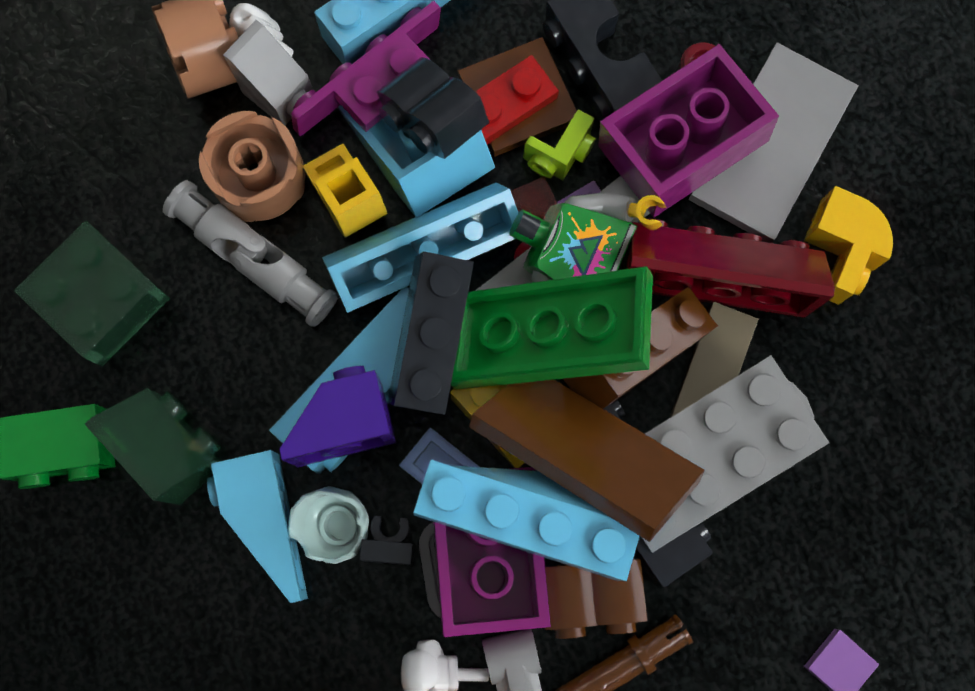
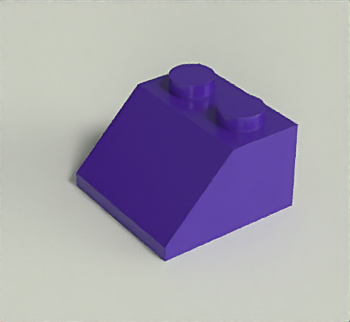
[280,366,396,467]

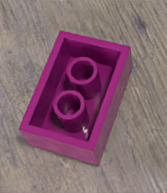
[598,44,779,218]
[433,467,551,637]

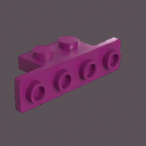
[291,1,441,136]

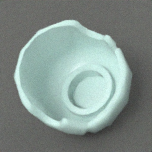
[288,486,369,564]

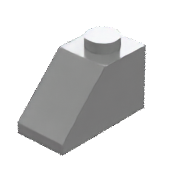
[223,20,313,126]

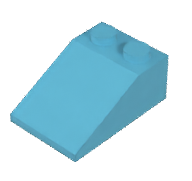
[338,105,495,217]

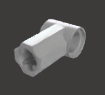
[482,629,542,691]

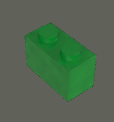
[0,404,116,489]

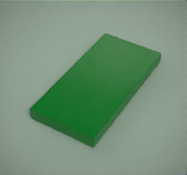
[451,266,653,390]

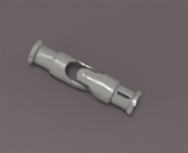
[163,180,339,327]

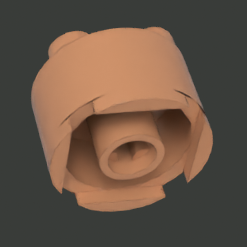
[151,0,239,99]
[199,111,305,222]

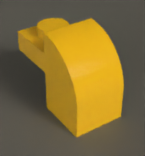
[303,144,387,238]
[804,186,893,305]

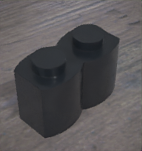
[377,57,489,159]

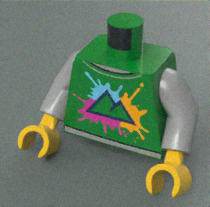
[509,193,667,283]

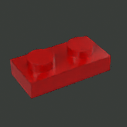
[475,55,559,145]

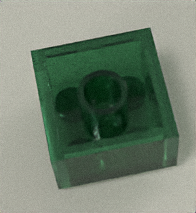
[14,221,170,366]

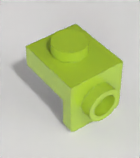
[523,109,596,181]

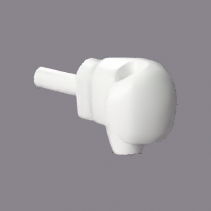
[229,3,293,57]
[401,640,489,691]

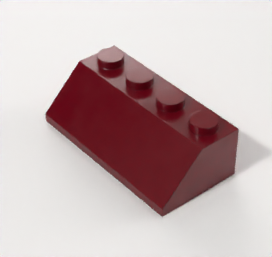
[621,219,835,317]

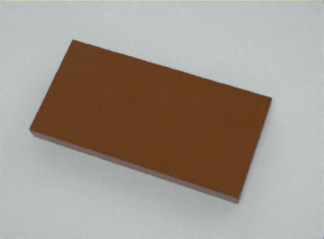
[469,380,705,542]

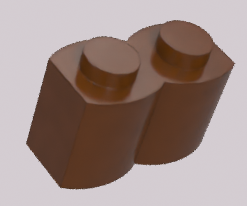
[545,558,647,639]

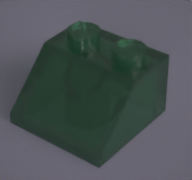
[85,388,221,505]

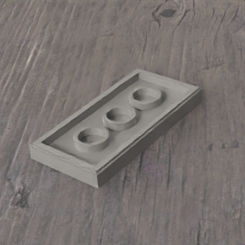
[688,43,859,243]

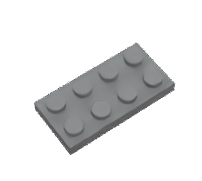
[643,355,829,553]

